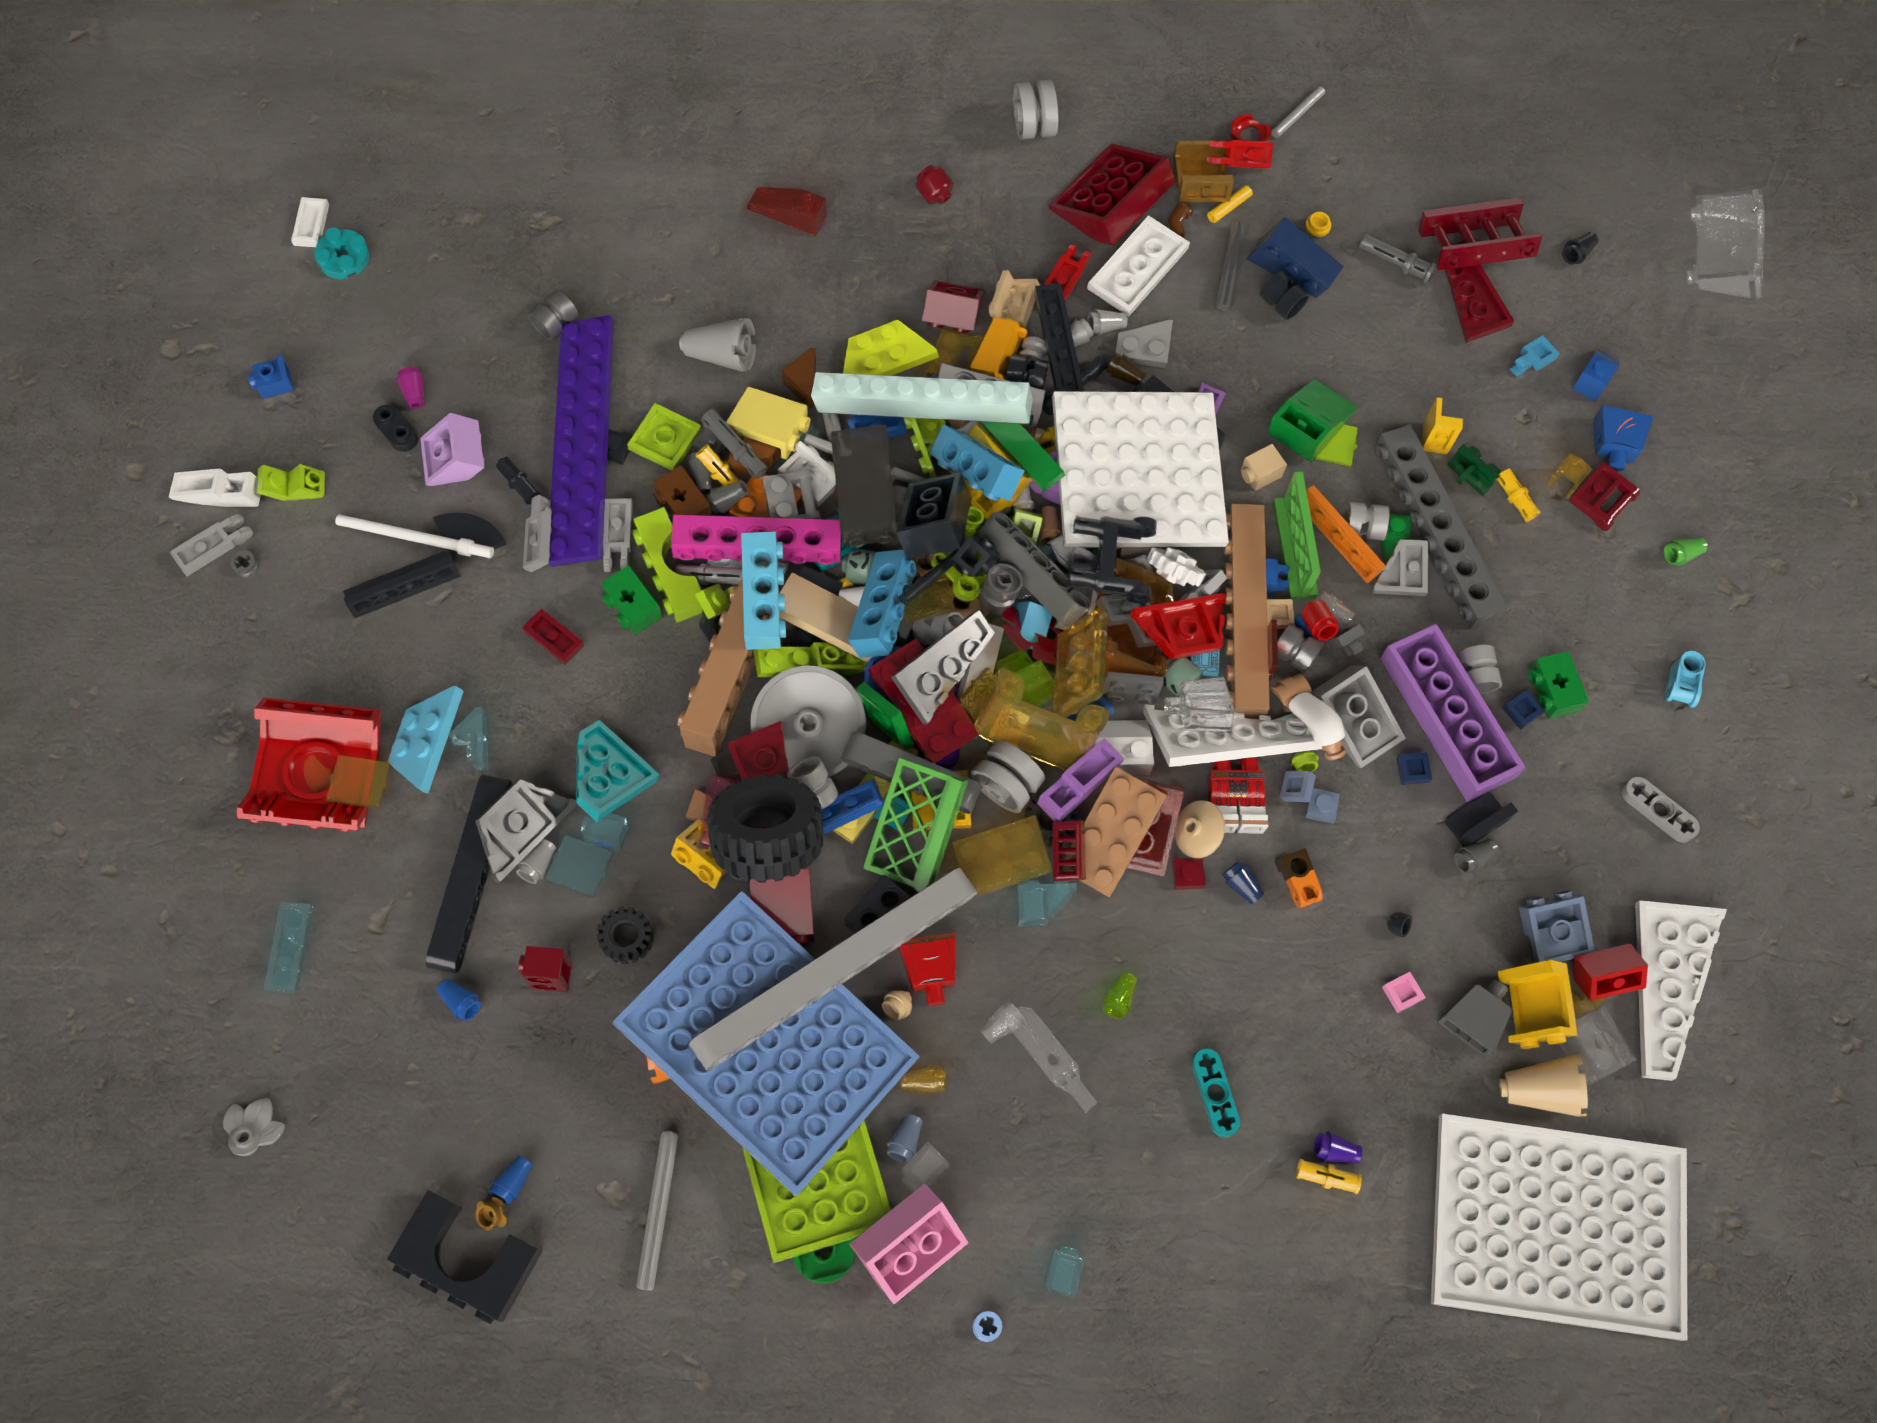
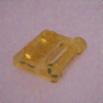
[926,329,984,378]

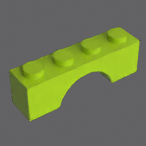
[632,507,703,623]

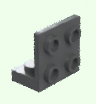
[1100,663,1164,705]

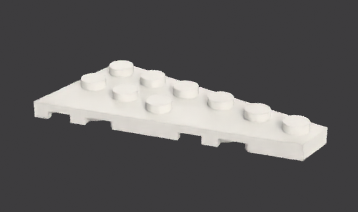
[1143,704,1322,767]
[1635,900,1727,1081]

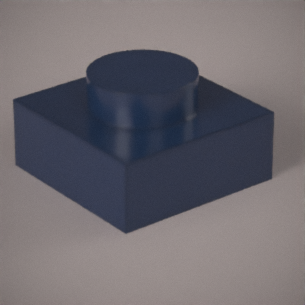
[1502,689,1545,730]
[1396,752,1432,785]

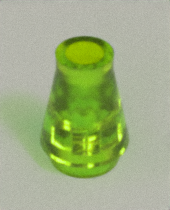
[1103,972,1138,1019]

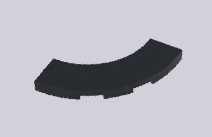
[1046,534,1157,584]

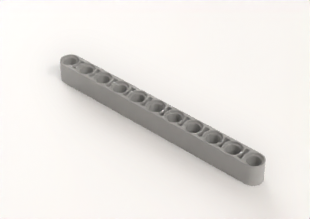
[689,868,978,1071]

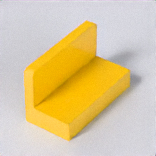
[1421,397,1463,455]

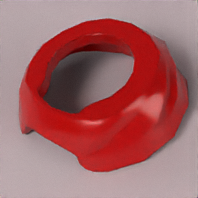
[1231,114,1271,142]

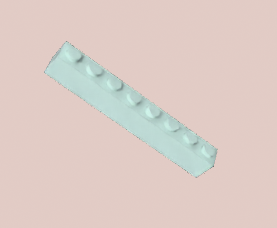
[811,372,1033,424]

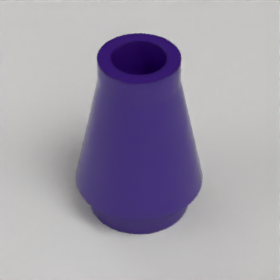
[1313,1131,1362,1164]

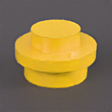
[1305,212,1331,237]

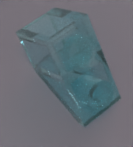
[1016,880,1077,927]

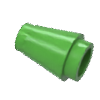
[1664,537,1708,566]

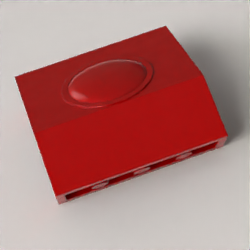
[237,697,381,832]

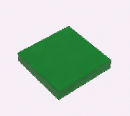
[857,682,914,751]

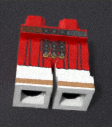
[1207,757,1268,834]

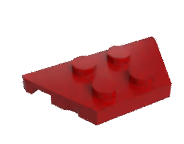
[1130,593,1226,660]

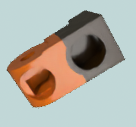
[1275,848,1323,909]

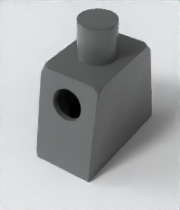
[1437,980,1512,1057]

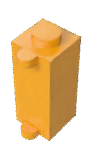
[970,317,1028,380]

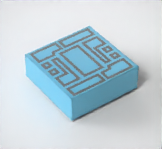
[1190,649,1220,677]

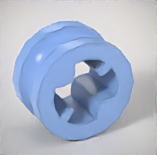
[972,1311,1002,1342]

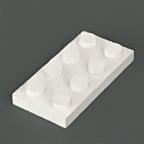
[1087,215,1190,317]

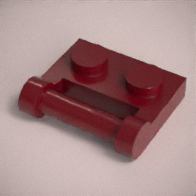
[1569,462,1640,531]

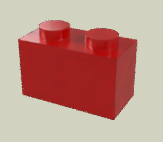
[1573,944,1648,1001]

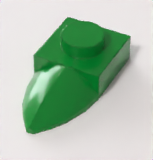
[1380,514,1411,562]

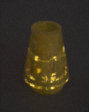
[901,1064,947,1095]

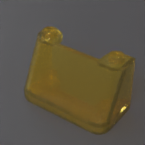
[974,668,1111,770]

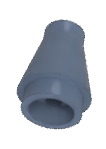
[887,1114,923,1163]

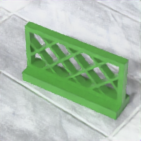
[1272,472,1321,601]
[863,757,969,892]

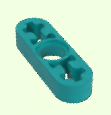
[1192,1049,1240,1138]

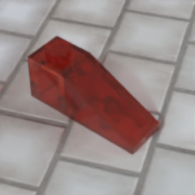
[747,187,827,236]

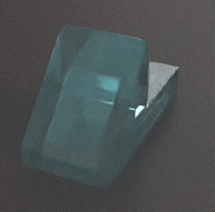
[448,706,488,771]

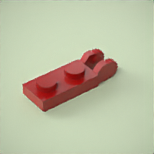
[1207,139,1274,169]
[1044,244,1091,302]

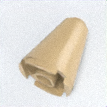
[1499,1055,1588,1117]

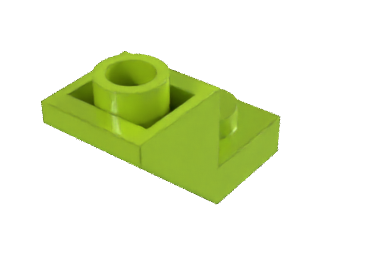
[257,464,325,501]

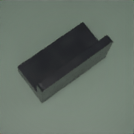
[1445,792,1518,847]

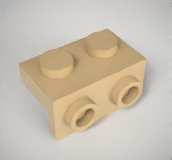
[989,270,1040,328]

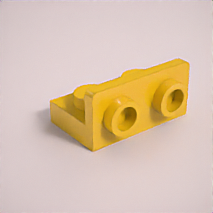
[671,819,727,889]

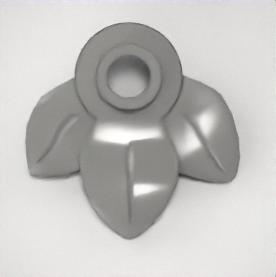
[223,1098,285,1156]

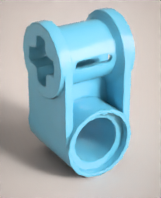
[1664,651,1706,708]

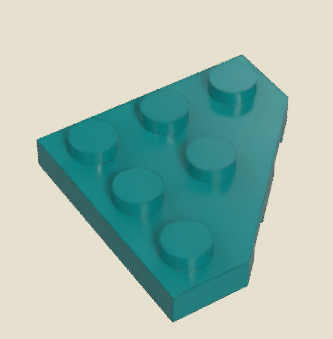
[576,720,660,822]

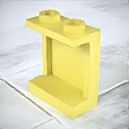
[726,387,810,460]

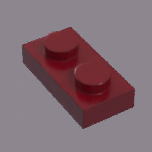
[522,608,584,665]

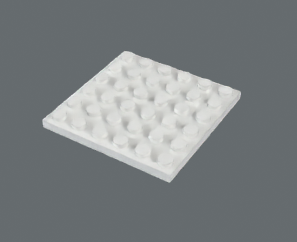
[1052,392,1229,547]

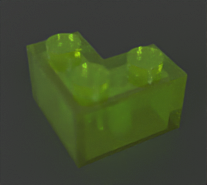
[992,649,1055,714]

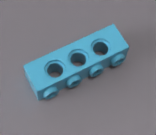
[741,532,786,650]

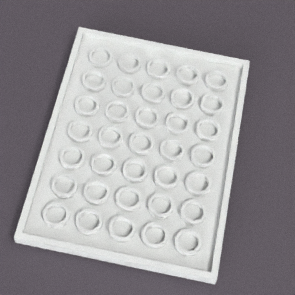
[1431,1114,1687,1341]

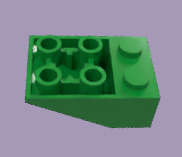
[1268,379,1358,463]

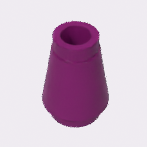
[396,367,425,409]

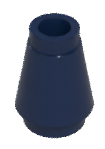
[1222,860,1264,905]

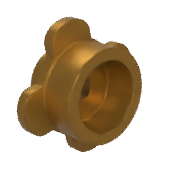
[475,1196,508,1231]

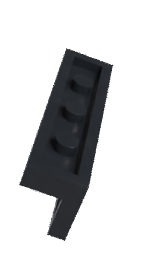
[343,549,461,618]

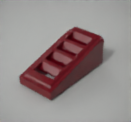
[1053,820,1086,881]

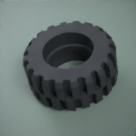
[707,774,824,883]

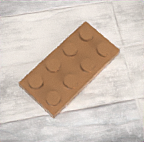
[1063,766,1168,898]

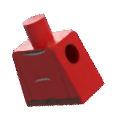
[899,932,956,1006]

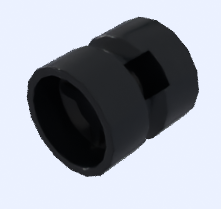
[1260,270,1310,320]
[1006,353,1049,390]

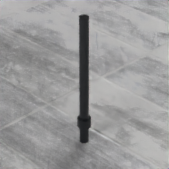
[899,507,1013,605]

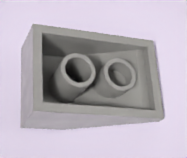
[1311,665,1406,768]

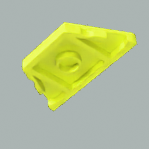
[843,320,939,376]

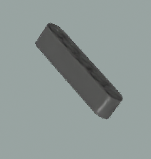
[977,512,1091,628]
[840,732,983,814]

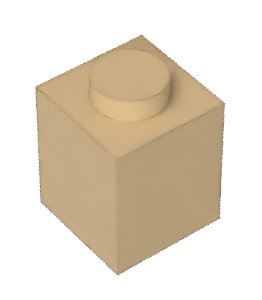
[1241,444,1287,491]

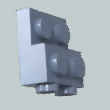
[1519,890,1595,963]

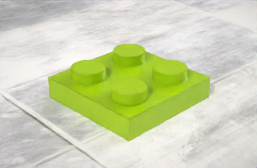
[627,403,702,471]

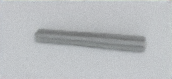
[636,1131,678,1291]

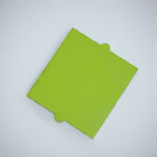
[1315,425,1358,467]

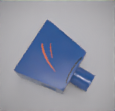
[1593,405,1653,471]

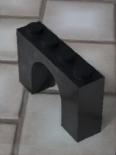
[387,1190,542,1324]

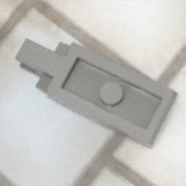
[523,495,552,572]

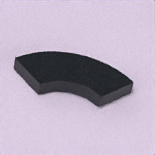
[433,513,507,550]

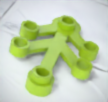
[931,506,986,602]

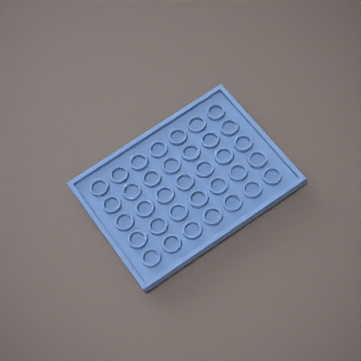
[612,891,920,1197]

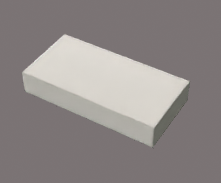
[291,197,329,247]

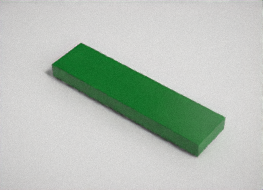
[978,421,1065,492]

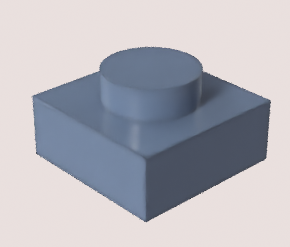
[1279,771,1316,802]
[1305,788,1340,824]

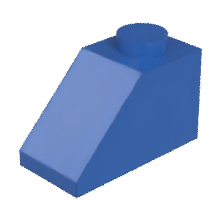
[1572,349,1620,402]

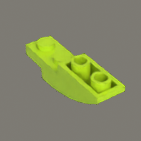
[753,642,868,677]

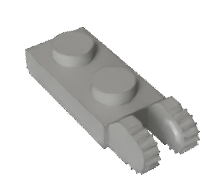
[603,498,633,572]
[169,514,254,576]

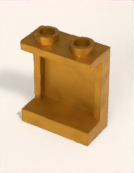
[1173,141,1234,202]

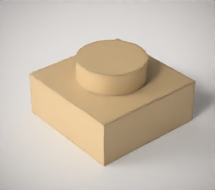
[1267,599,1295,629]

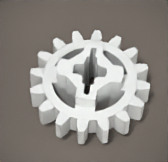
[1146,547,1206,587]

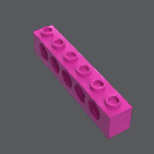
[671,515,841,565]

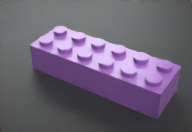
[1380,624,1526,802]

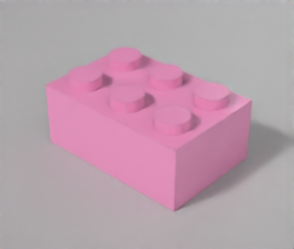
[850,1183,968,1304]

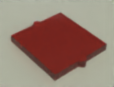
[1268,619,1278,682]

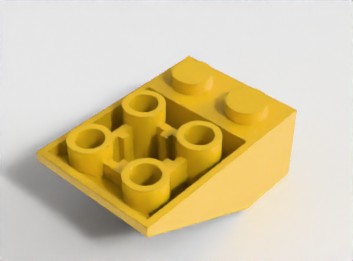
[949,424,1032,519]

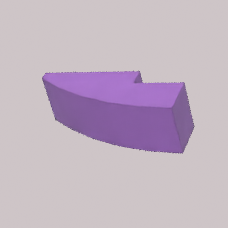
[1037,738,1124,822]

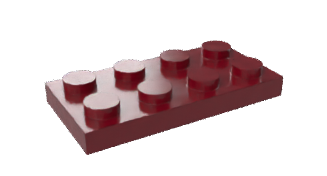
[867,639,980,764]

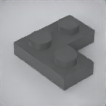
[1095,595,1156,648]

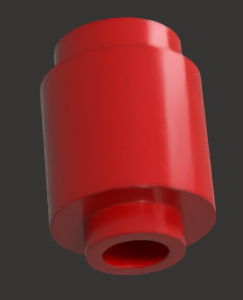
[1301,600,1338,641]

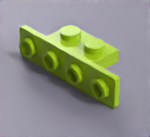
[903,417,946,478]

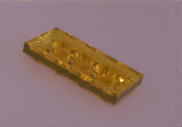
[1053,607,1108,721]

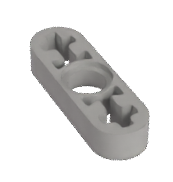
[1622,777,1700,843]

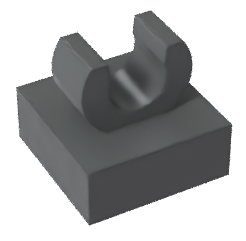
[1327,624,1365,657]

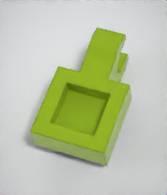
[695,584,738,619]

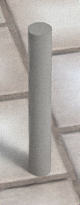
[1271,86,1325,138]

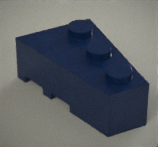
[1247,217,1344,298]

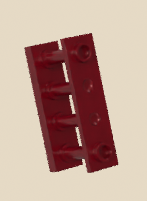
[1418,197,1543,271]

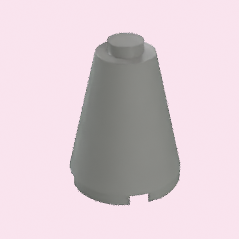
[679,318,756,372]

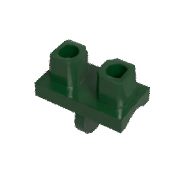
[1447,444,1500,496]

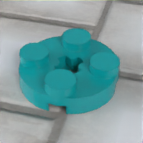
[314,228,370,279]

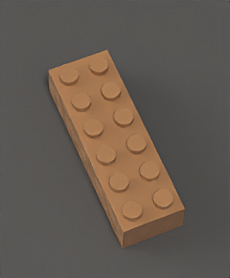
[678,577,772,758]

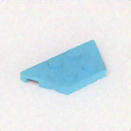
[387,686,464,793]

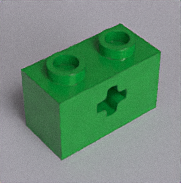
[600,565,662,636]
[1529,651,1589,719]

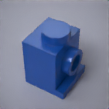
[248,355,294,399]

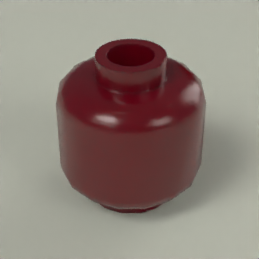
[916,165,954,205]

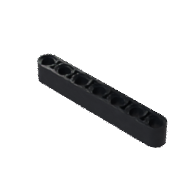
[426,774,512,973]

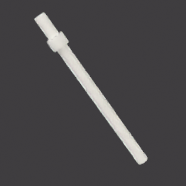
[336,514,494,558]

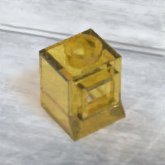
[1547,453,1592,499]

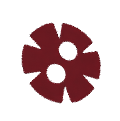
[1002,606,1075,665]

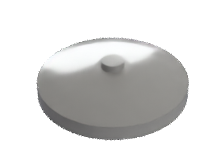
[751,666,866,777]

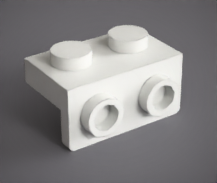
[778,441,840,507]

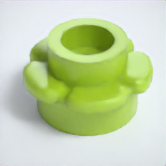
[1291,750,1319,772]

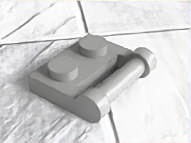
[762,468,821,519]

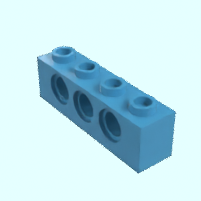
[930,424,1025,501]
[848,550,917,658]

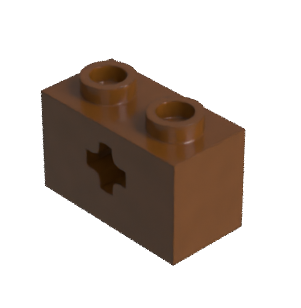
[653,465,712,525]

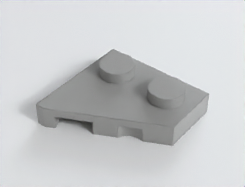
[1115,320,1173,369]
[1372,539,1428,596]

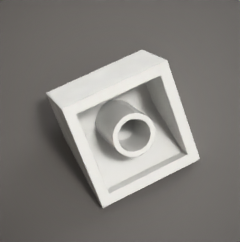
[1090,720,1154,776]

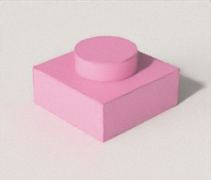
[1382,972,1426,1013]

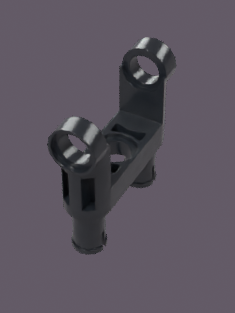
[1068,516,1157,604]

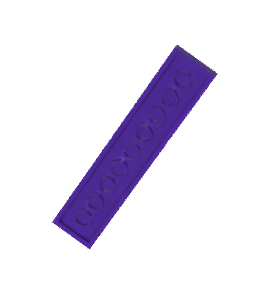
[549,315,614,567]

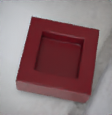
[1172,858,1205,890]

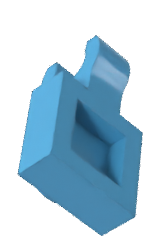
[1510,335,1560,377]

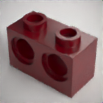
[518,946,572,993]

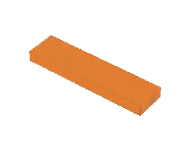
[1306,485,1386,584]

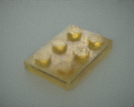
[952,815,1053,898]

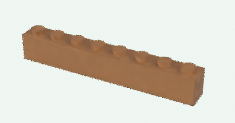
[1223,504,1270,719]

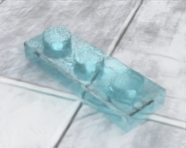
[264,902,313,995]

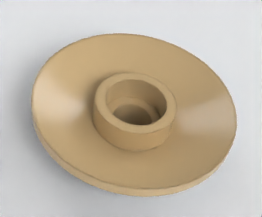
[1175,800,1225,858]

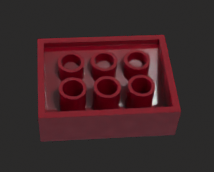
[1048,143,1176,246]

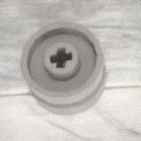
[1013,79,1058,140]
[970,740,1046,813]

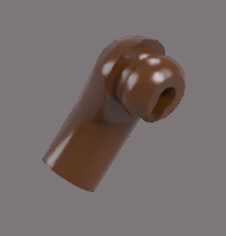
[1168,203,1193,238]

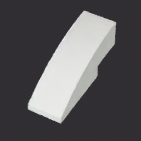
[169,469,261,507]

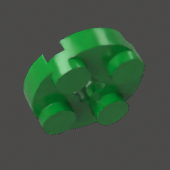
[793,1239,855,1284]

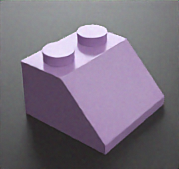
[420,413,484,486]

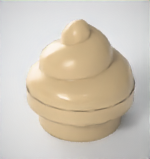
[882,990,912,1021]

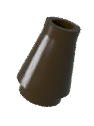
[1106,353,1147,386]

